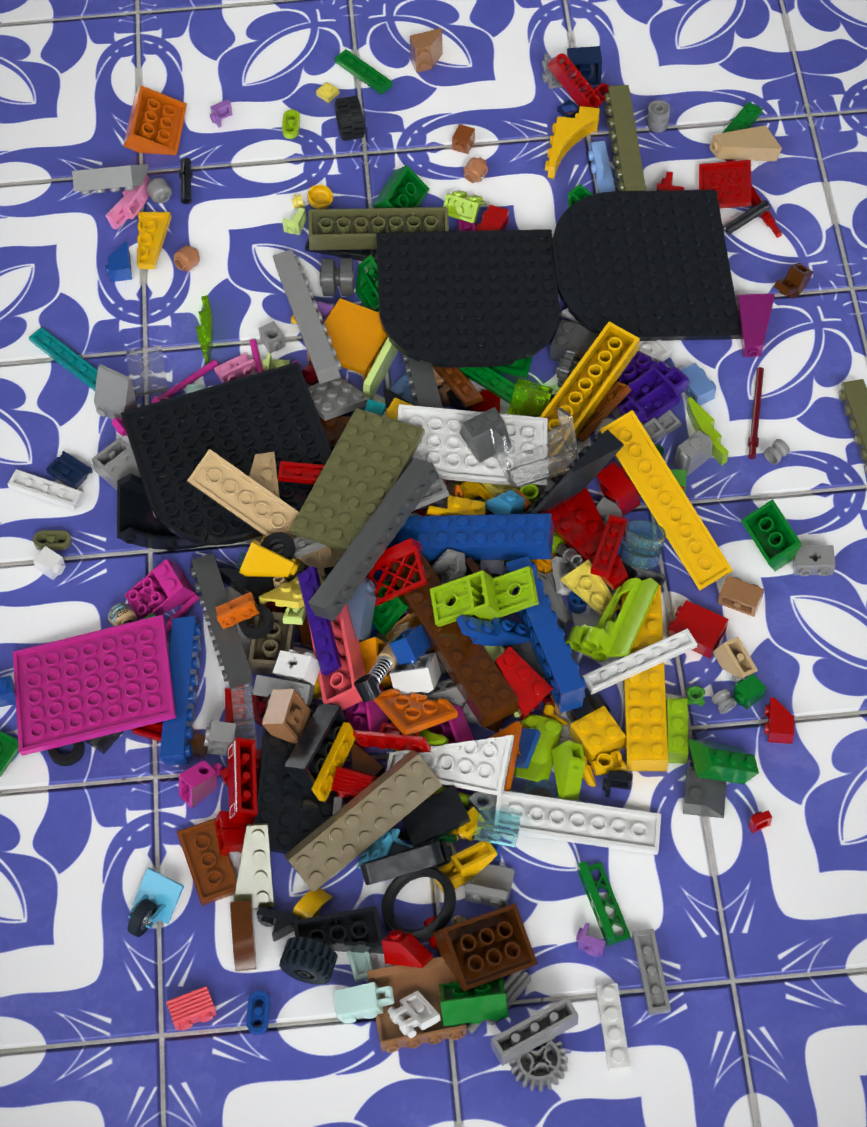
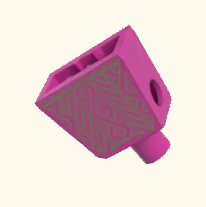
[179,761,223,809]

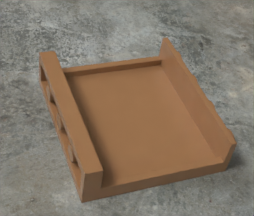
[367,957,467,1053]

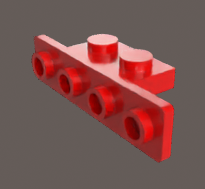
[353,723,431,753]

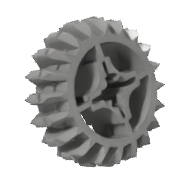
[509,1037,568,1092]

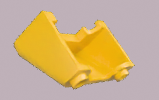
[239,536,301,577]

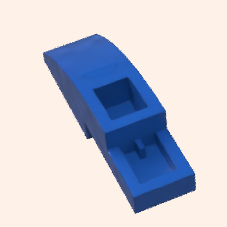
[456,615,531,646]

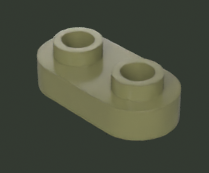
[33,530,72,550]

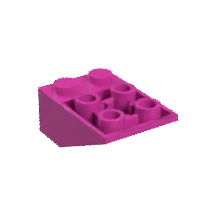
[124,559,195,620]

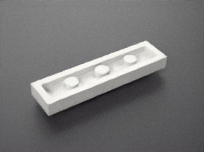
[7,469,83,510]
[596,983,630,1071]

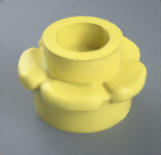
[291,194,304,209]

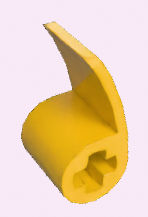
[292,888,332,919]

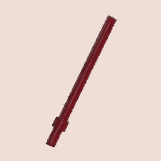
[747,367,764,459]

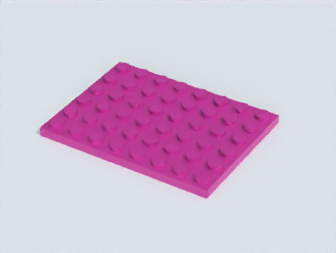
[13,614,176,756]

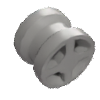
[711,689,737,714]

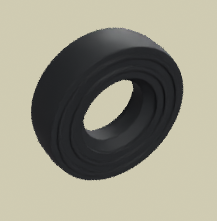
[261,532,295,560]
[238,604,274,639]
[48,741,85,766]

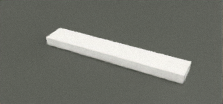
[582,628,697,695]

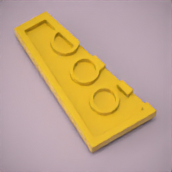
[137,212,172,270]

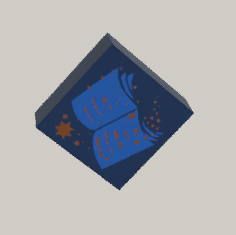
[557,99,580,118]

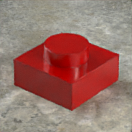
[748,810,772,833]

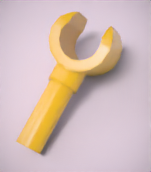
[542,705,569,726]

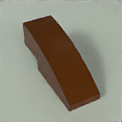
[230,900,257,971]

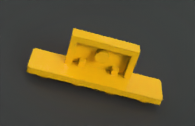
[425,495,485,516]

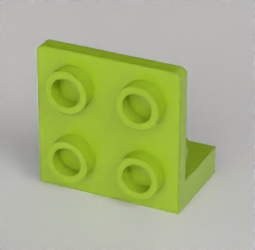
[443,190,487,223]

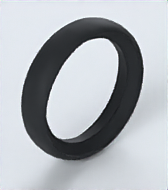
[382,867,456,941]

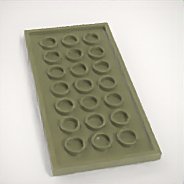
[290,408,425,552]

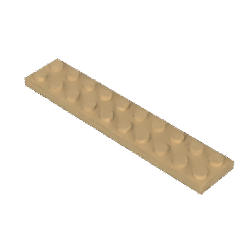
[187,449,345,579]

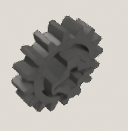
[556,349,579,388]

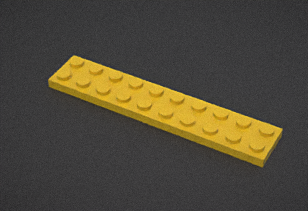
[600,410,733,591]

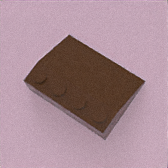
[433,903,538,991]

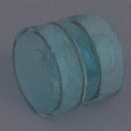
[619,520,666,569]

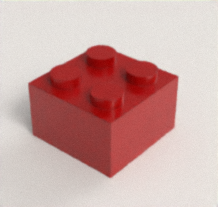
[596,462,641,517]

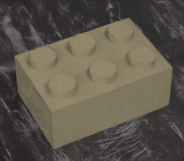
[248,612,297,675]

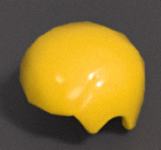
[307,184,333,209]

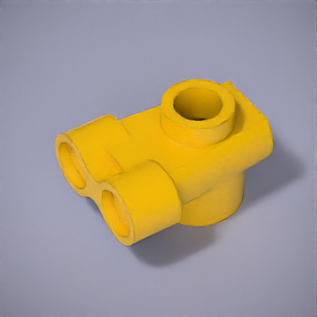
[591,750,627,776]

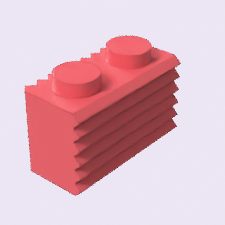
[166,986,217,1031]

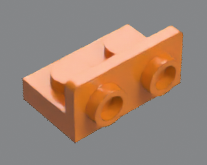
[215,592,259,629]

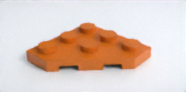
[374,689,458,735]

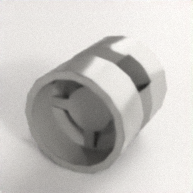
[647,100,670,133]

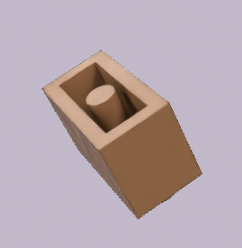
[718,576,764,617]

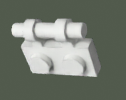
[388,990,441,1038]

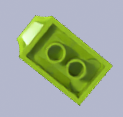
[514,714,563,782]

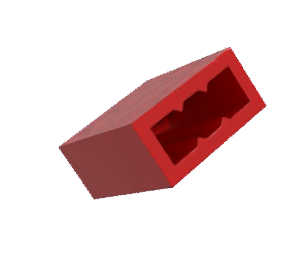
[667,600,729,659]

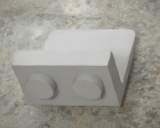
[465,864,514,908]

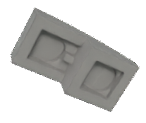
[643,410,682,442]

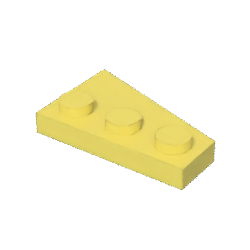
[559,559,621,616]

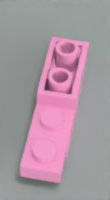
[105,173,150,229]

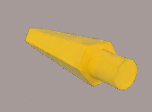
[583,756,596,787]

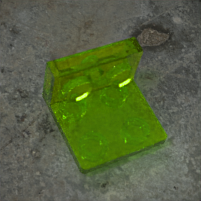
[508,378,553,417]

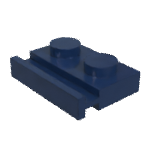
[46,451,93,489]

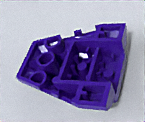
[612,351,690,423]

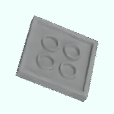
[308,377,370,421]

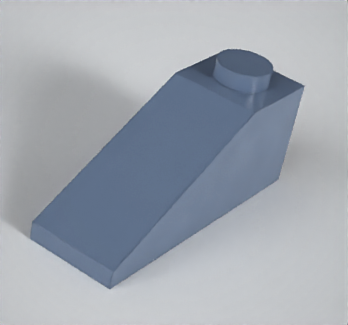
[347,578,376,641]

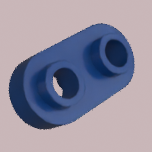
[246,991,270,1035]

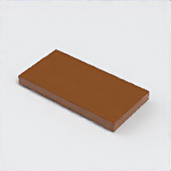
[177,818,237,906]

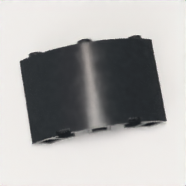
[117,473,206,551]

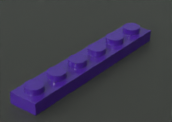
[297,566,342,676]

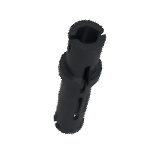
[179,158,193,204]

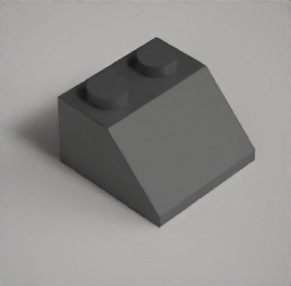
[460,407,511,463]
[683,766,727,818]

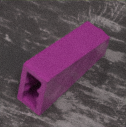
[737,294,774,357]

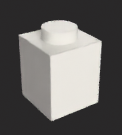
[33,546,66,580]

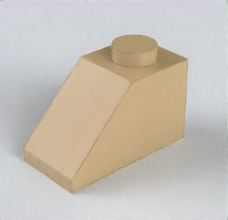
[713,637,758,679]

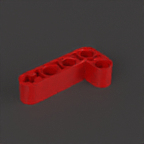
[548,53,609,108]

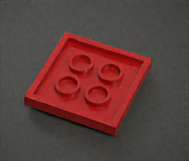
[699,160,752,208]

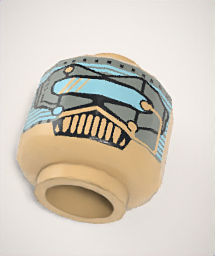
[108,603,137,626]

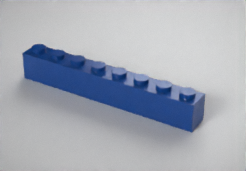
[160,616,203,766]

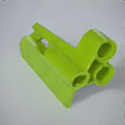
[565,578,659,662]

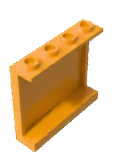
[307,298,388,382]

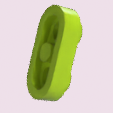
[282,109,300,139]

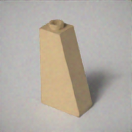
[709,125,782,161]

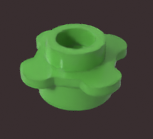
[686,686,706,706]

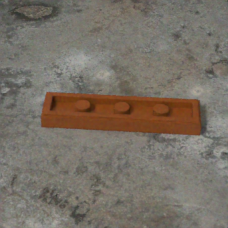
[433,366,483,408]
[575,382,631,442]

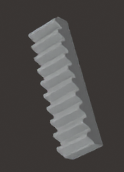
[632,928,671,1016]

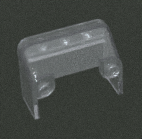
[491,407,579,488]

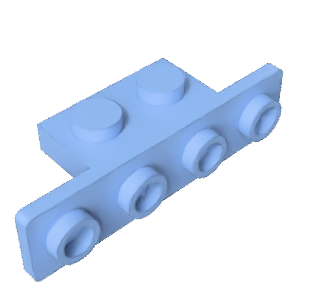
[588,141,616,193]

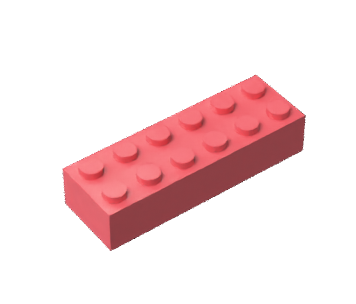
[308,603,366,710]

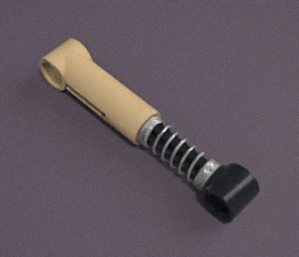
[354,622,412,702]

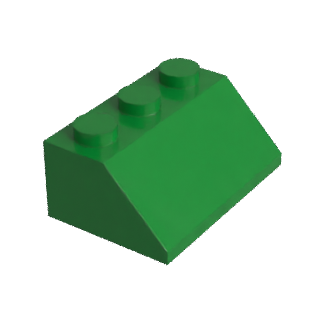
[372,165,429,208]
[741,499,802,572]
[688,739,759,784]
[439,977,509,1027]

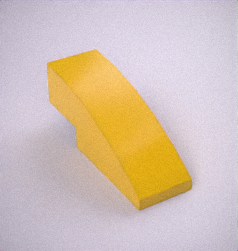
[435,839,497,893]

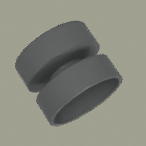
[320,258,354,296]

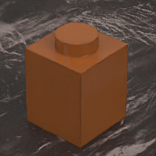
[452,124,475,154]

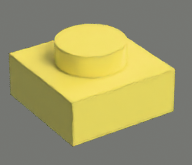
[316,82,340,103]

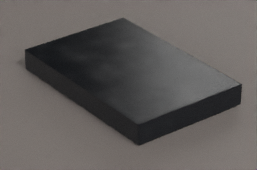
[402,785,471,847]

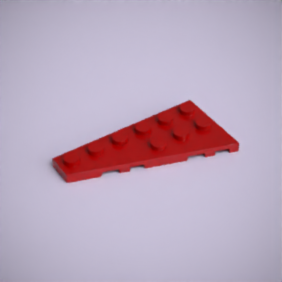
[547,487,629,591]

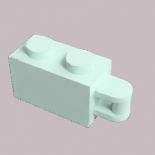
[333,982,395,1023]

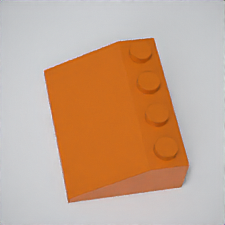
[123,85,187,155]

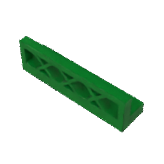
[577,861,631,946]

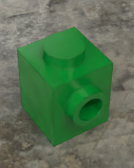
[733,674,766,710]

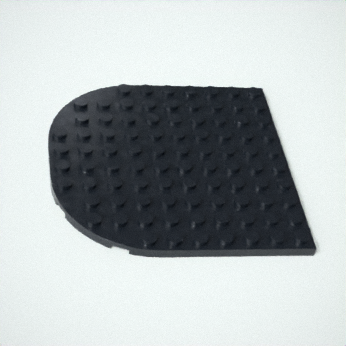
[552,190,741,341]
[376,229,560,368]
[121,362,332,545]

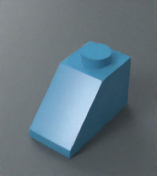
[485,490,525,515]

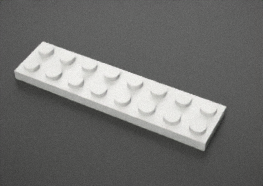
[493,791,661,855]

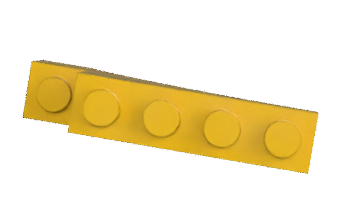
[545,106,600,179]

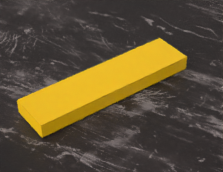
[311,722,355,802]

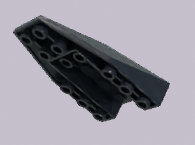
[524,429,624,514]

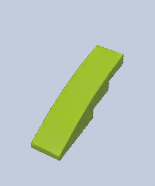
[686,397,729,466]

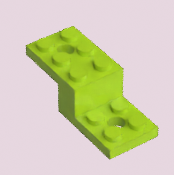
[430,566,539,627]

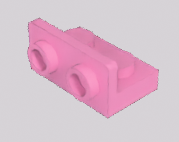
[214,353,256,383]

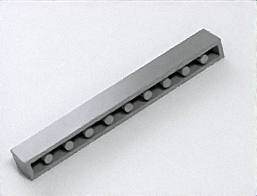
[272,249,342,384]

